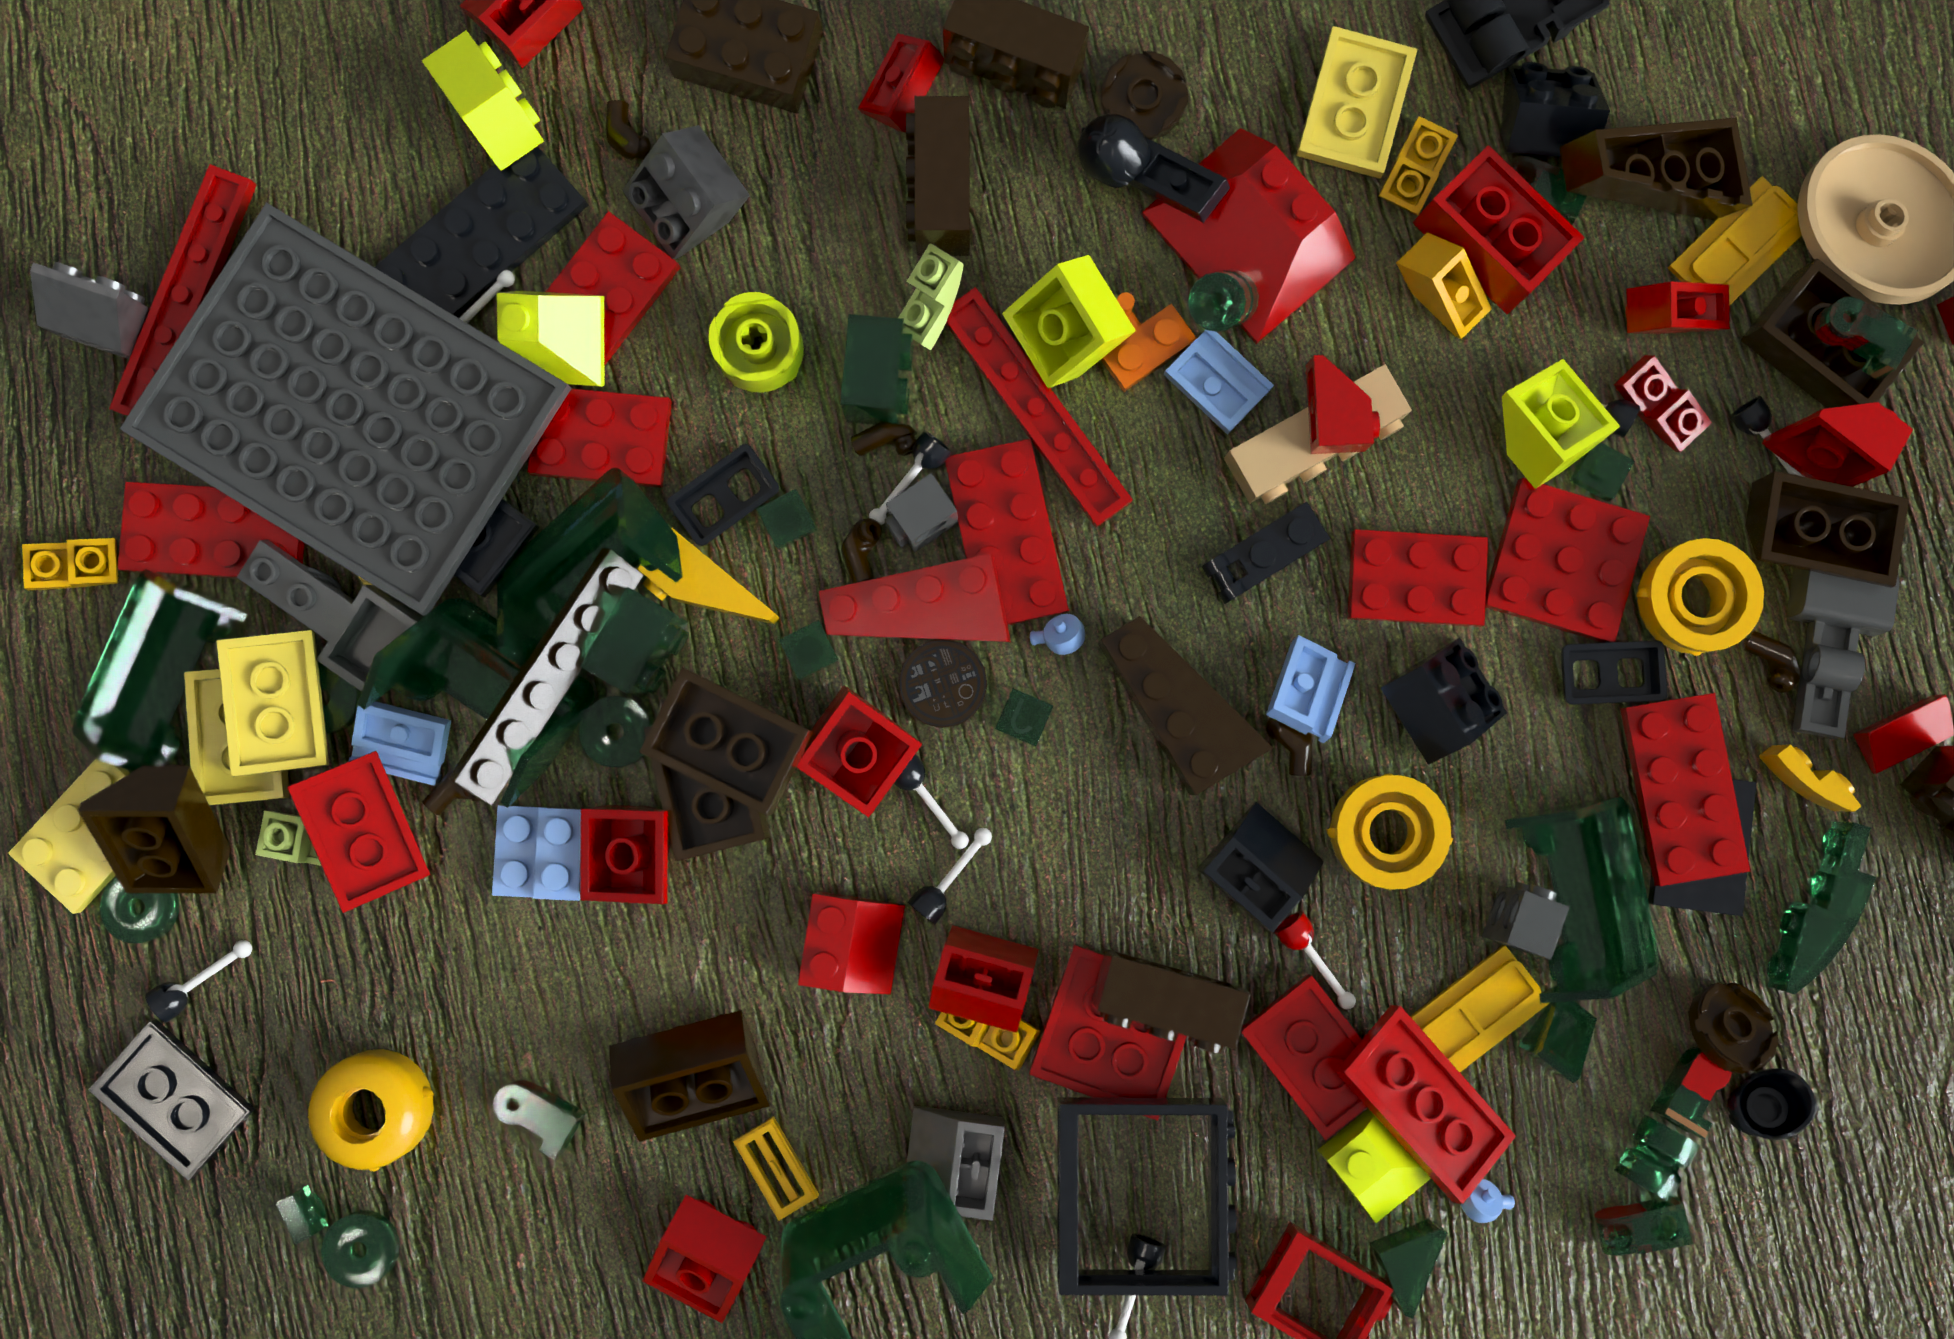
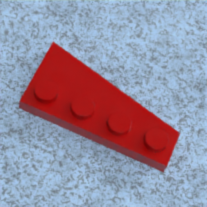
[818,553,1011,642]

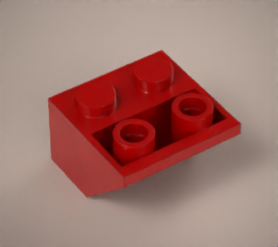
[459,0,584,69]
[928,925,1039,1033]

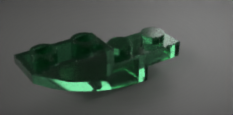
[1767,821,1876,995]

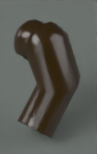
[606,100,651,160]
[851,422,917,456]
[841,518,882,583]
[1744,631,1801,693]
[1266,718,1313,776]
[422,771,480,816]

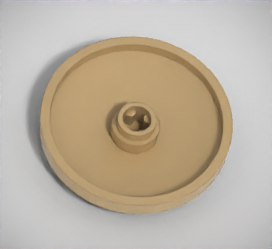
[1797,134,1954,305]

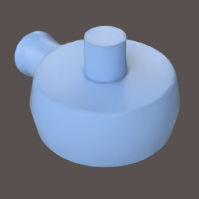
[1030,614,1086,655]
[1461,1179,1515,1223]

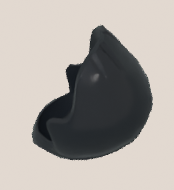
[1077,114,1151,188]
[1727,1068,1818,1140]

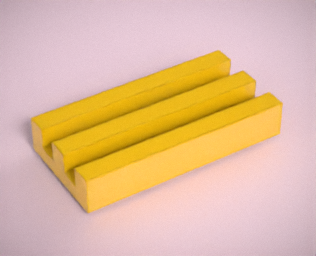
[733,1116,819,1221]

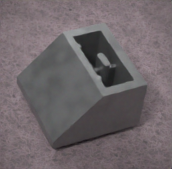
[622,125,750,259]
[30,262,150,359]
[902,1106,1005,1221]

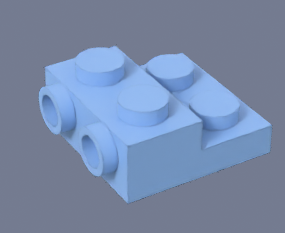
[492,805,581,901]

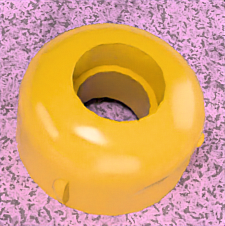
[1636,538,1764,656]
[1326,773,1453,890]
[307,1049,434,1171]

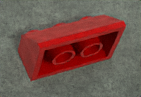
[1413,145,1585,315]

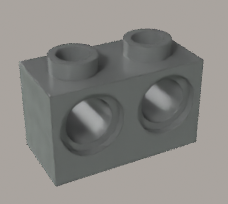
[884,473,958,553]
[1482,882,1569,960]

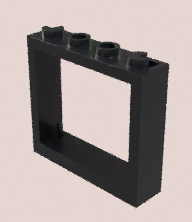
[1057,1097,1237,1296]

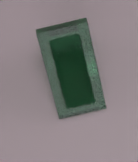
[1518,991,1597,1083]
[1370,1219,1448,1319]

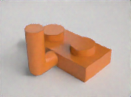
[1101,292,1197,392]

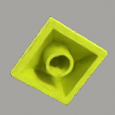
[497,291,605,387]
[1502,359,1620,489]
[1318,1109,1431,1223]

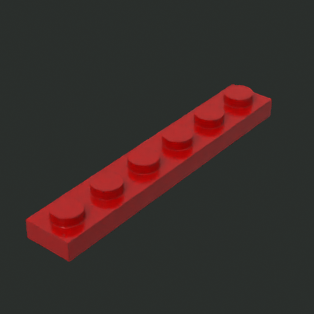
[109,164,257,416]
[946,287,1133,528]

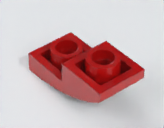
[1613,355,1712,453]

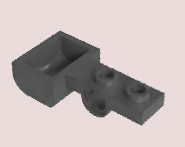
[237,540,428,698]
[1786,568,1899,740]

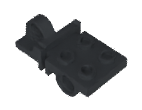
[1425,0,1610,91]

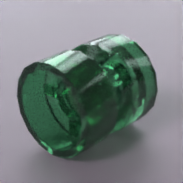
[1188,269,1259,332]
[1614,1114,1700,1202]

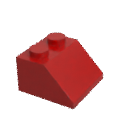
[1762,402,1913,487]
[797,685,922,818]
[580,805,668,904]
[798,891,905,995]
[642,1194,767,1323]

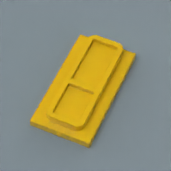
[1667,176,1802,306]
[1410,945,1550,1072]

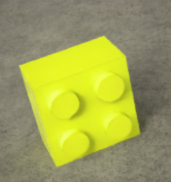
[422,30,544,171]
[1002,255,1136,389]

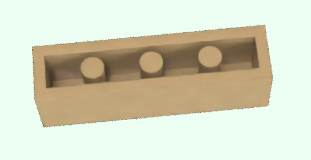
[1224,364,1412,504]

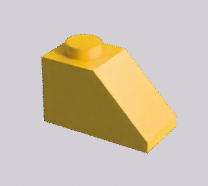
[1396,232,1492,339]

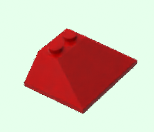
[1141,128,1356,344]

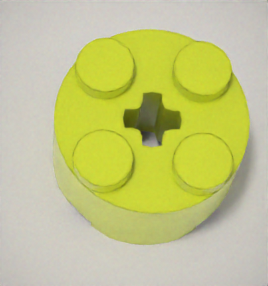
[708,292,804,393]

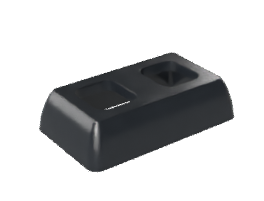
[667,444,779,546]
[1561,641,1667,705]

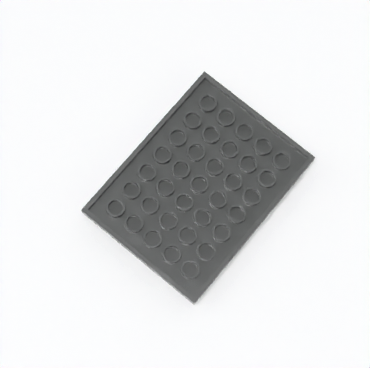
[120,203,572,617]

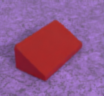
[858,33,944,133]
[1852,694,1954,774]

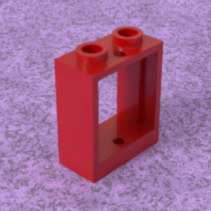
[1245,1221,1394,1339]

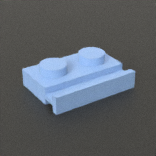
[1164,325,1274,435]
[1266,635,1356,743]
[349,699,451,786]

